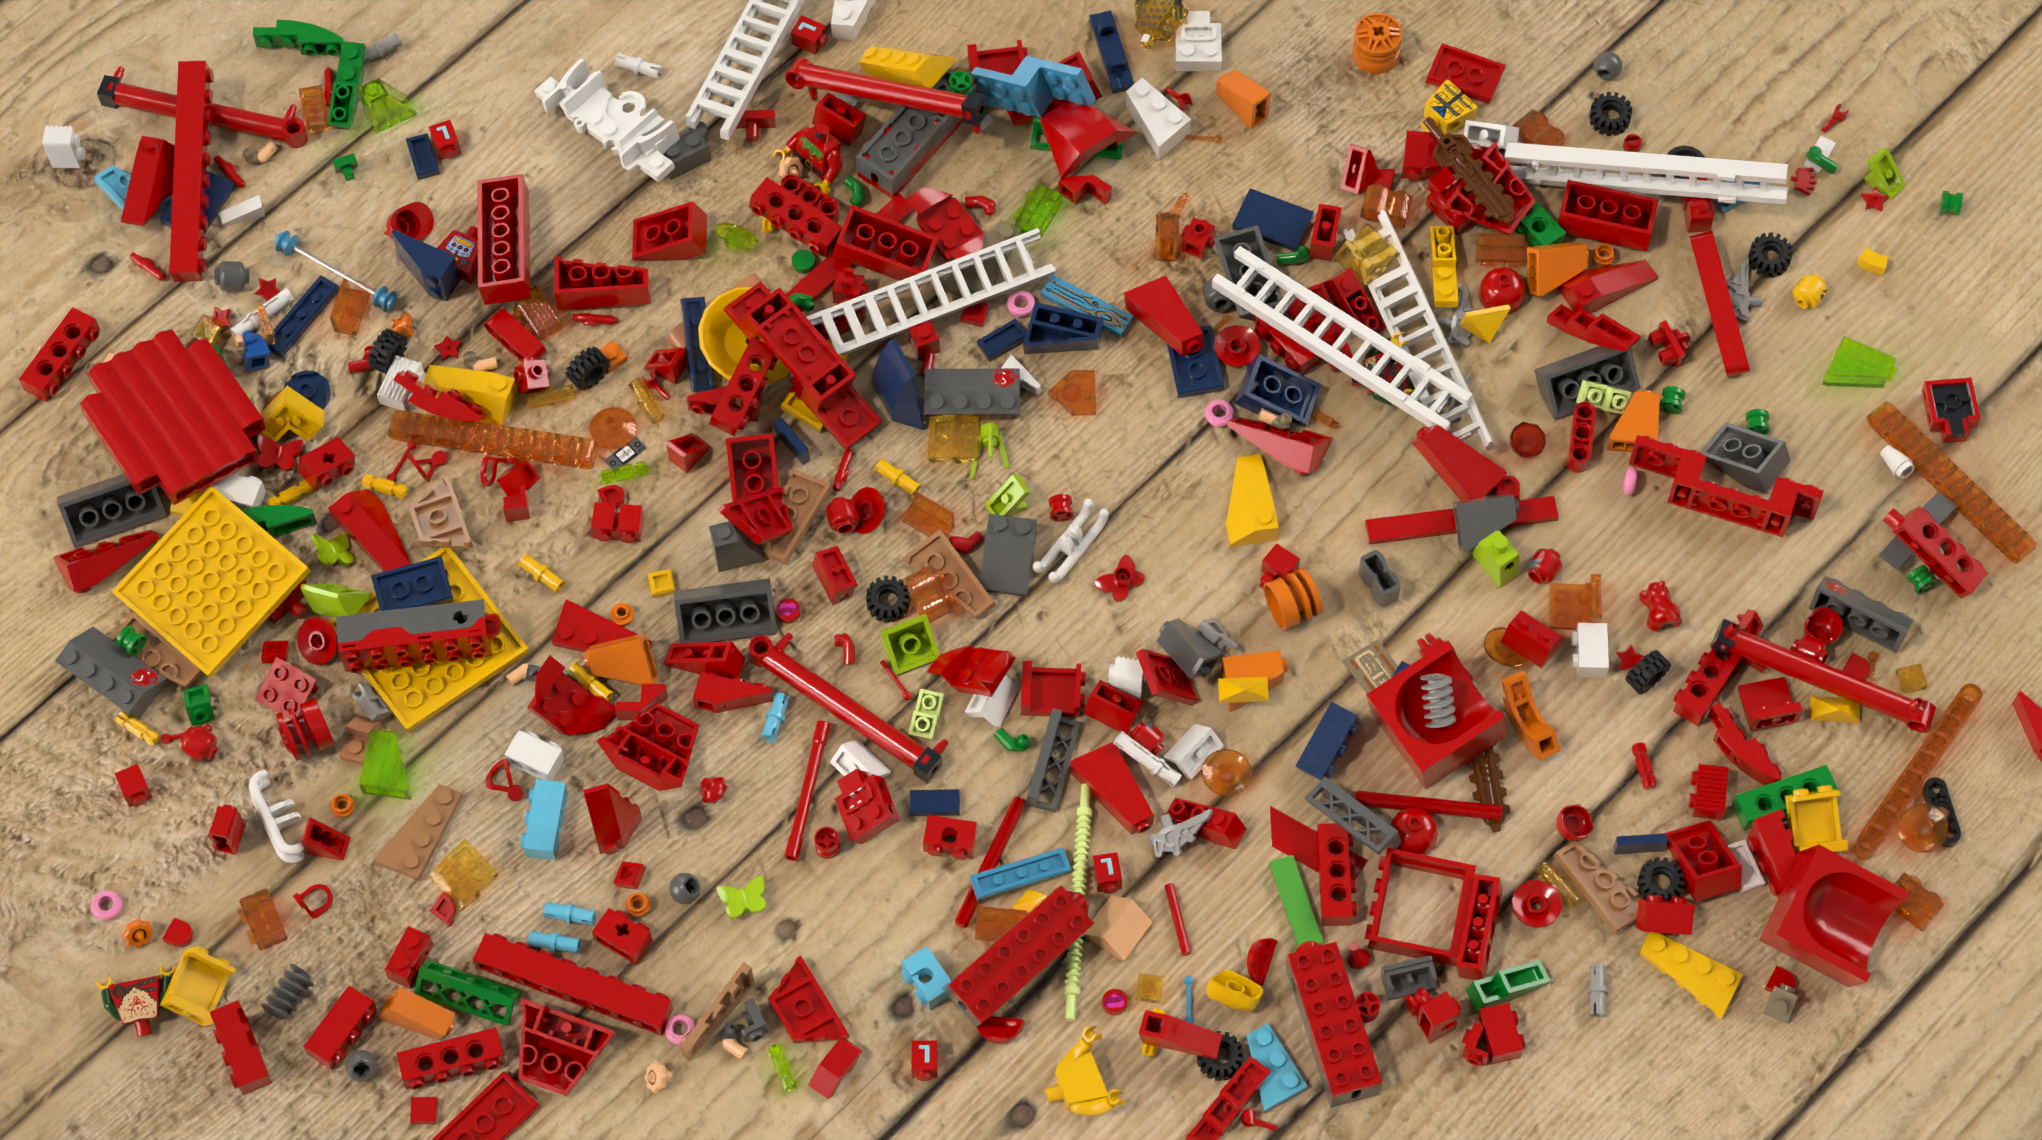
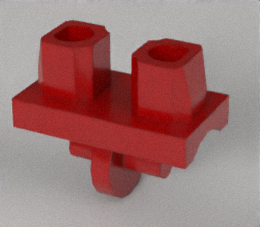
[1648,320,1691,368]

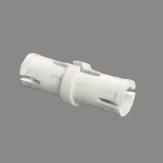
[615,52,662,80]

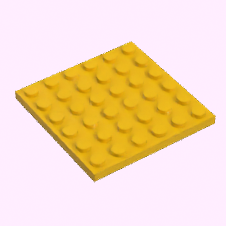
[112,485,311,678]
[329,548,529,733]

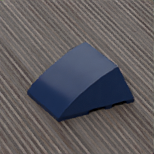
[872,339,928,430]

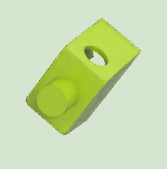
[1472,530,1519,588]

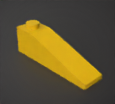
[424,365,518,432]
[1226,454,1279,547]

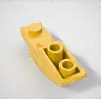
[1430,226,1458,307]

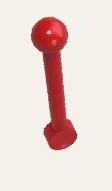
[386,441,417,482]
[880,659,912,701]
[161,724,212,744]

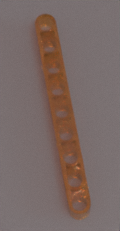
[1867,401,2036,563]
[388,410,599,469]
[1853,683,1982,860]

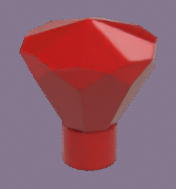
[1346,942,1371,969]

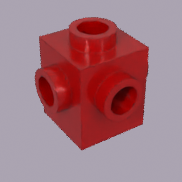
[1181,217,1216,259]
[513,357,550,395]

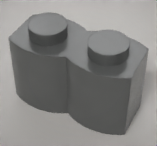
[1359,550,1400,608]

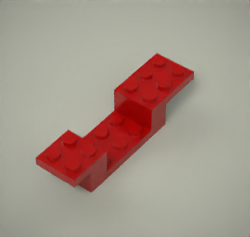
[724,281,883,451]
[1628,435,1824,537]

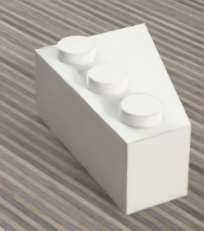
[831,0,876,41]
[1126,78,1191,161]

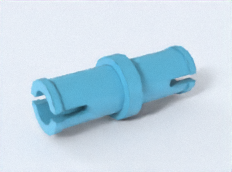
[761,692,790,743]
[543,902,596,926]
[528,930,581,954]

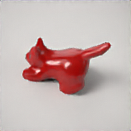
[1639,580,1682,632]

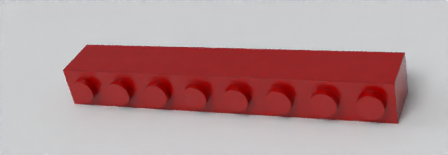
[473,933,673,1036]

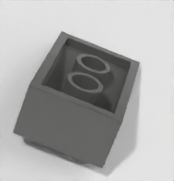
[1701,423,1791,493]
[980,514,1037,597]

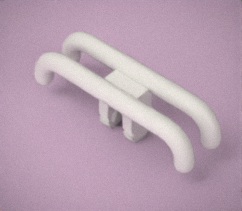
[1033,498,1109,583]
[249,769,305,863]

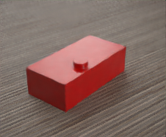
[1558,179,1659,252]
[832,205,938,288]

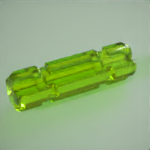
[601,461,648,484]
[768,1043,797,1093]

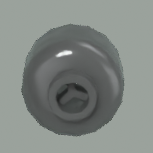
[215,261,249,291]
[1202,278,1234,312]

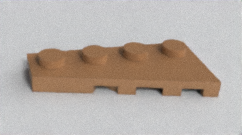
[764,468,833,565]
[902,529,997,619]
[109,611,203,689]
[373,784,463,881]
[1553,841,1640,934]
[680,962,755,1061]

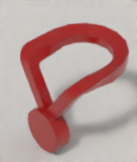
[407,450,448,482]
[480,456,519,487]
[485,759,524,802]
[293,884,333,919]

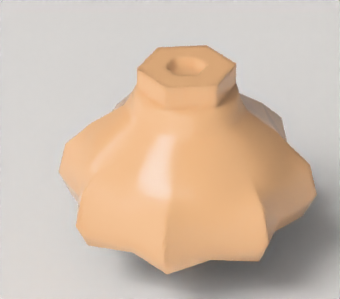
[778,157,804,178]
[645,1061,673,1094]

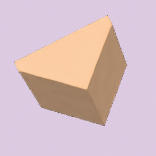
[1083,895,1153,962]

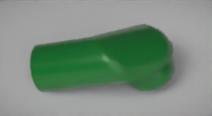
[1807,146,1838,174]
[789,293,815,312]

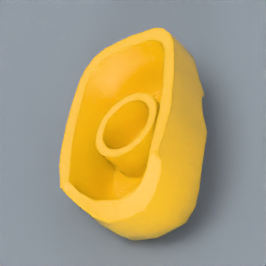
[1206,969,1263,1012]

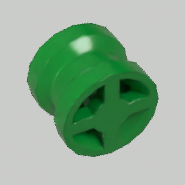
[949,71,972,95]
[1939,190,1963,216]
[1659,386,1686,414]
[1745,409,1770,435]
[1906,565,1937,594]
[116,625,147,656]

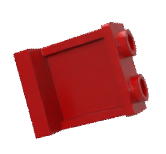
[967,40,1028,93]
[1021,661,1086,717]

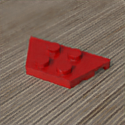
[718,487,793,545]
[768,955,849,1043]

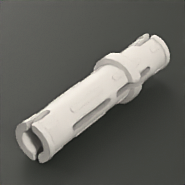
[230,288,295,338]
[1113,731,1182,787]

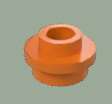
[1592,243,1616,266]
[610,603,634,627]
[330,793,355,818]
[625,892,651,917]

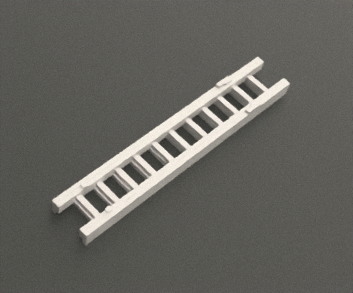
[686,0,805,141]
[1505,142,1788,204]
[1343,210,1496,451]
[806,228,1056,357]
[1212,246,1472,431]

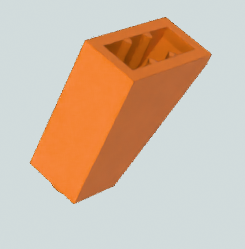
[1216,69,1271,130]
[1527,242,1589,296]
[1607,390,1660,452]
[584,633,659,684]
[1221,650,1288,712]
[378,987,455,1040]

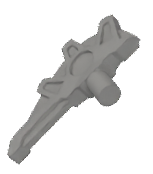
[1727,259,1762,322]
[1439,284,1476,348]
[1148,809,1213,858]

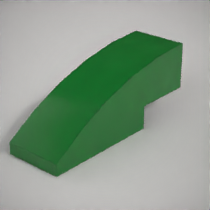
[241,505,317,538]
[1466,960,1551,1012]

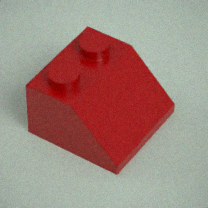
[1501,610,1566,668]

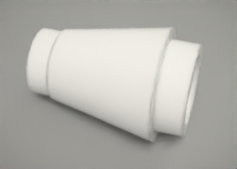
[1880,445,1915,479]

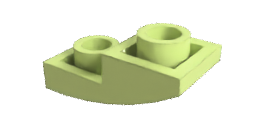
[1576,380,1632,414]
[908,689,945,740]

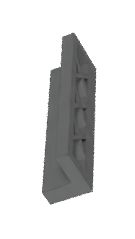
[1027,708,1081,813]
[1305,777,1402,855]

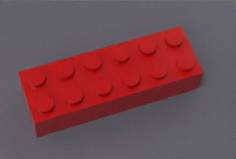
[477,174,531,305]

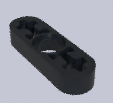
[1922,777,1961,848]

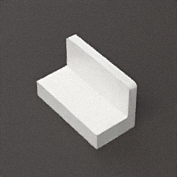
[965,675,1019,727]
[1164,724,1224,779]
[830,740,891,777]

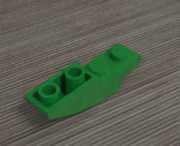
[253,20,344,56]
[327,41,366,128]

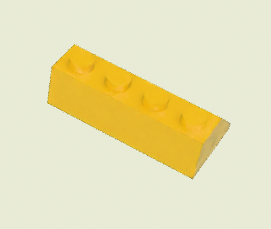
[858,46,956,88]

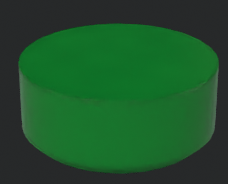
[792,249,815,274]

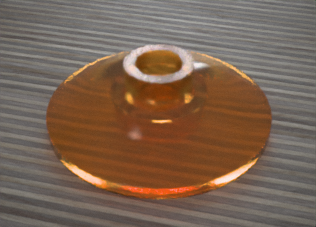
[589,407,637,449]
[1483,627,1528,667]
[1202,749,1251,796]
[1898,804,1949,853]

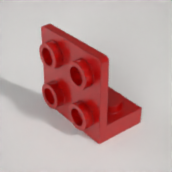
[1737,677,1803,731]

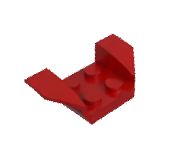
[906,187,984,270]
[926,645,1016,697]
[527,655,616,735]

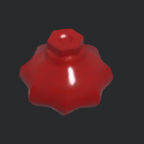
[699,776,728,804]

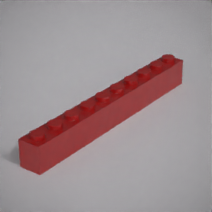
[169,60,214,282]

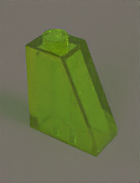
[358,78,417,134]
[1822,336,1897,388]
[359,729,412,800]

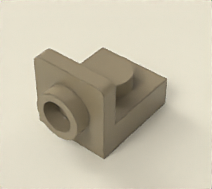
[1763,983,1799,1024]

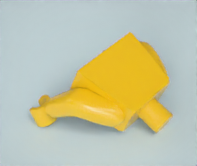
[1044,1026,1126,1116]

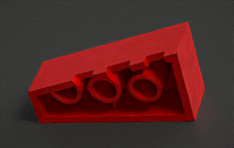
[1746,809,1800,898]

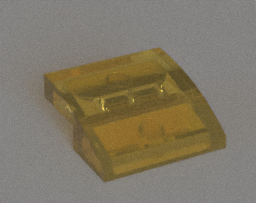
[1333,223,1400,287]
[927,415,980,464]
[429,839,498,912]

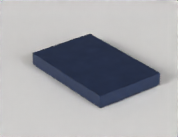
[159,171,236,235]
[1232,188,1314,252]
[1167,325,1225,398]
[371,556,454,611]

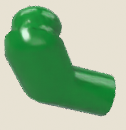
[844,176,866,207]
[1276,246,1310,265]
[994,728,1031,751]

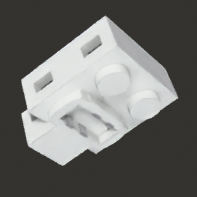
[1175,11,1222,71]

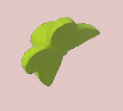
[310,533,354,566]
[716,875,766,919]

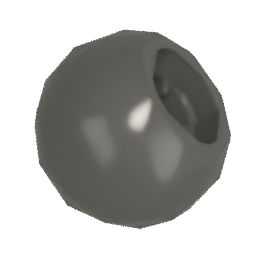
[1594,51,1622,80]
[669,873,701,904]
[345,1050,378,1082]

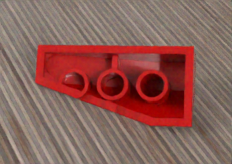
[53,529,159,593]
[583,783,642,855]

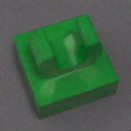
[332,153,358,181]

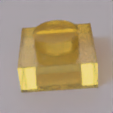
[191,314,223,344]
[1895,663,1928,694]
[1135,973,1164,1004]

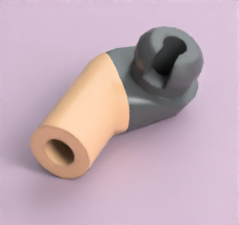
[506,663,540,686]
[721,1022,748,1060]

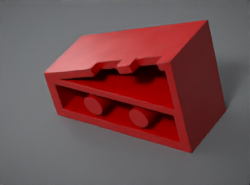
[210,1000,272,1095]

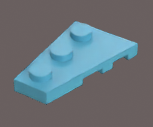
[94,165,172,215]
[1246,1023,1308,1114]

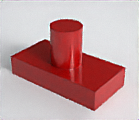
[735,110,776,142]
[268,579,308,624]

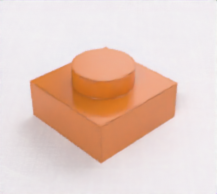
[600,341,628,373]

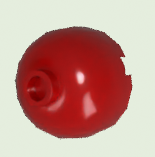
[1478,267,1526,315]
[1390,808,1438,855]

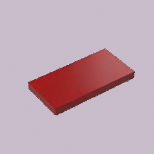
[432,1071,540,1140]

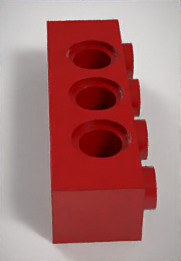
[749,177,842,257]
[19,307,100,402]
[709,337,779,436]
[1892,506,1989,598]
[1673,640,1743,726]
[1317,823,1357,926]
[1456,874,1503,980]
[397,1027,506,1090]

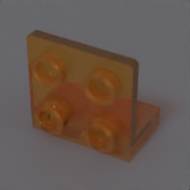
[1549,574,1602,630]

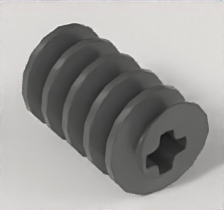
[261,963,314,1020]

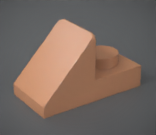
[340,715,381,766]

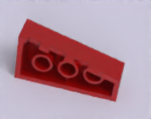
[554,256,651,310]

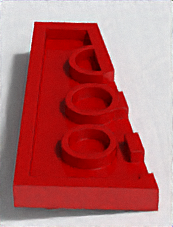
[1283,282,1353,372]
[552,599,653,653]

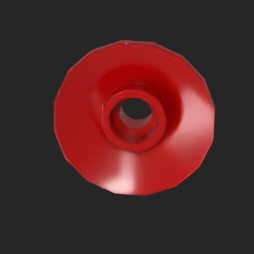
[1214,325,1261,367]
[851,487,885,534]
[297,617,338,665]
[1512,880,1562,928]

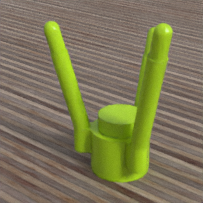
[969,423,1009,480]

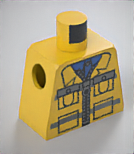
[1421,79,1478,135]

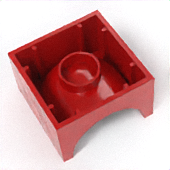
[1366,640,1508,789]
[1759,844,1909,987]

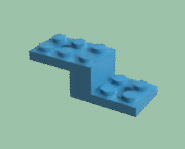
[971,56,1096,117]

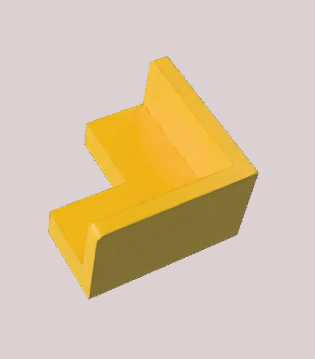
[259,386,325,443]

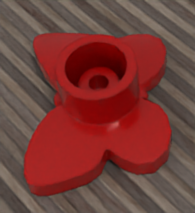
[257,435,304,472]
[1094,554,1145,602]

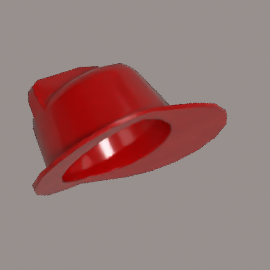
[384,202,434,240]

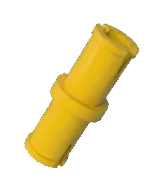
[874,458,922,497]
[518,553,565,593]
[567,662,614,701]

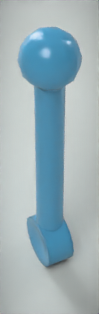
[1183,976,1194,1024]

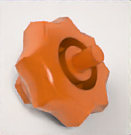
[389,313,414,339]
[122,919,154,948]

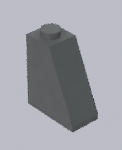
[1452,494,1519,552]
[709,521,765,572]
[1157,618,1223,679]

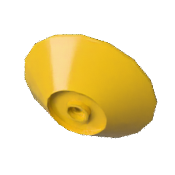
[698,287,790,385]

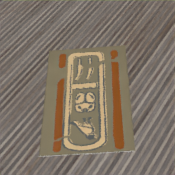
[1342,639,1398,694]

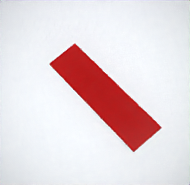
[1269,805,1368,880]

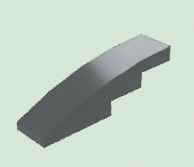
[1879,491,1958,570]

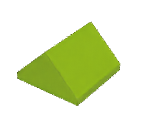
[301,583,370,618]
[880,613,940,675]

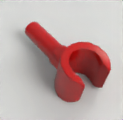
[1165,87,1193,111]
[1821,104,1849,133]
[642,370,670,400]
[1241,1109,1277,1131]

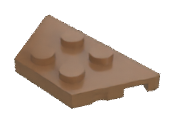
[408,475,473,548]

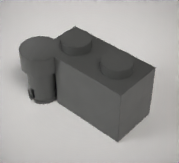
[662,121,711,180]

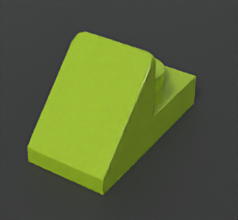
[1864,148,1906,199]
[985,474,1031,516]

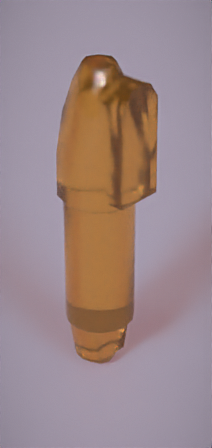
[1162,192,1189,228]
[257,304,276,345]
[1310,405,1339,429]

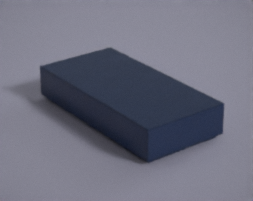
[406,133,440,180]
[977,318,1027,362]
[773,417,810,465]
[910,789,960,816]
[1613,833,1667,855]

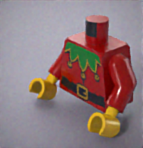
[773,124,842,195]

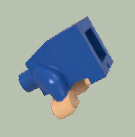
[233,330,270,372]

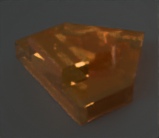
[1048,370,1096,416]

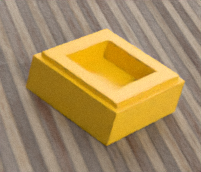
[647,569,676,598]

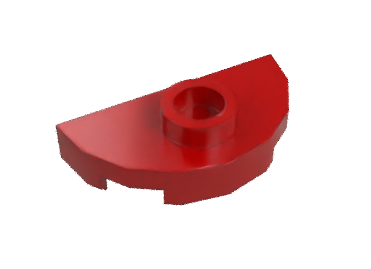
[1247,938,1278,986]
[976,1016,1025,1044]

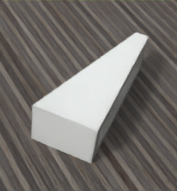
[219,195,265,226]
[1001,355,1041,396]

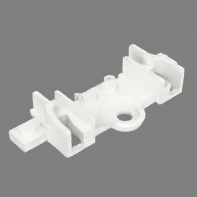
[534,58,680,182]

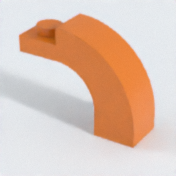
[1501,671,1561,760]

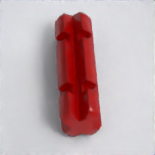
[1632,742,1657,790]

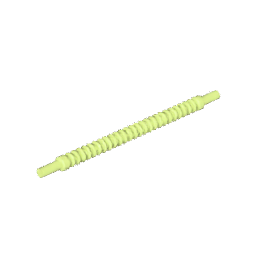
[1064,784,1092,1021]

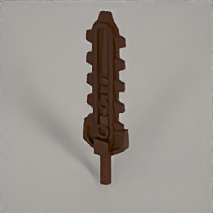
[1423,117,1514,225]
[1466,743,1510,833]

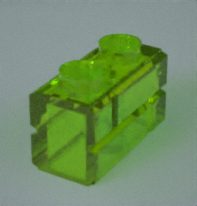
[1014,184,1062,240]

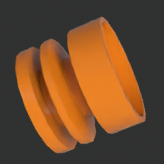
[1352,13,1402,74]
[1263,568,1323,630]

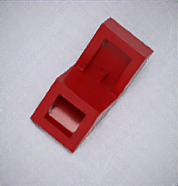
[1058,174,1112,205]
[615,684,668,721]
[808,1037,863,1099]

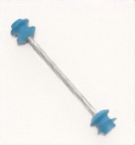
[274,230,397,312]

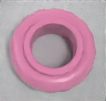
[1007,291,1035,318]
[1205,400,1234,427]
[1623,467,1638,496]
[91,890,123,921]
[665,1014,696,1045]

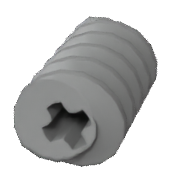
[1420,674,1456,728]

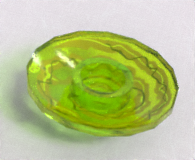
[714,223,758,251]

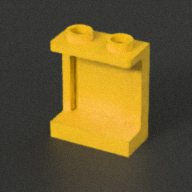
[1785,785,1848,853]
[160,946,237,1027]

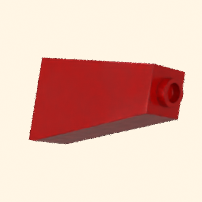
[1124,275,1204,356]
[1412,424,1507,501]
[1070,741,1154,835]

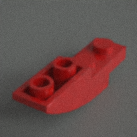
[393,370,487,421]
[1708,702,1782,785]

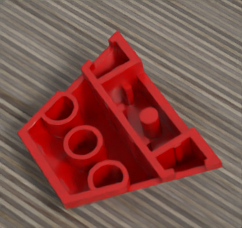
[1040,101,1136,179]
[1442,141,1536,235]
[597,703,699,791]
[519,998,616,1096]

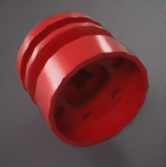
[276,698,335,761]

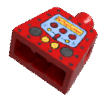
[437,226,478,284]

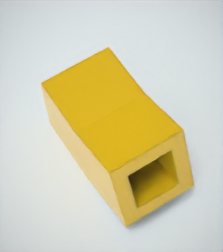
[1856,247,1889,276]

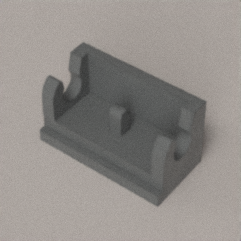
[1380,955,1438,1001]

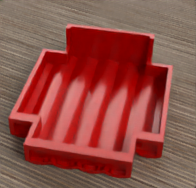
[80,329,266,505]

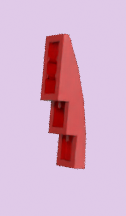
[1546,304,1641,352]
[1185,1056,1271,1140]

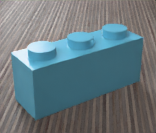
[520,779,568,860]

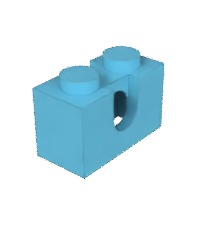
[900,946,951,1010]

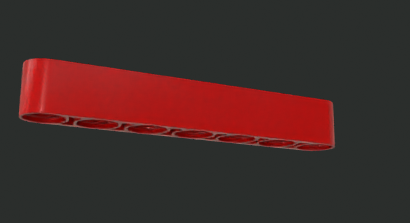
[1689,231,1750,378]

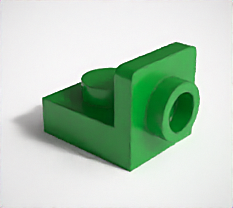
[183,684,215,726]

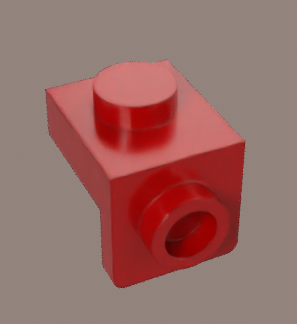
[1462,1022,1490,1066]

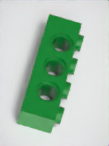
[1514,198,1566,247]
[1732,765,1838,831]

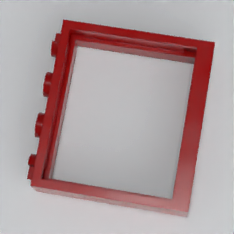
[1364,848,1476,966]

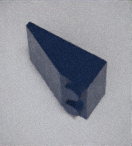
[392,230,461,301]
[1234,354,1322,426]

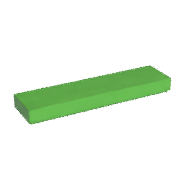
[1269,855,1324,948]

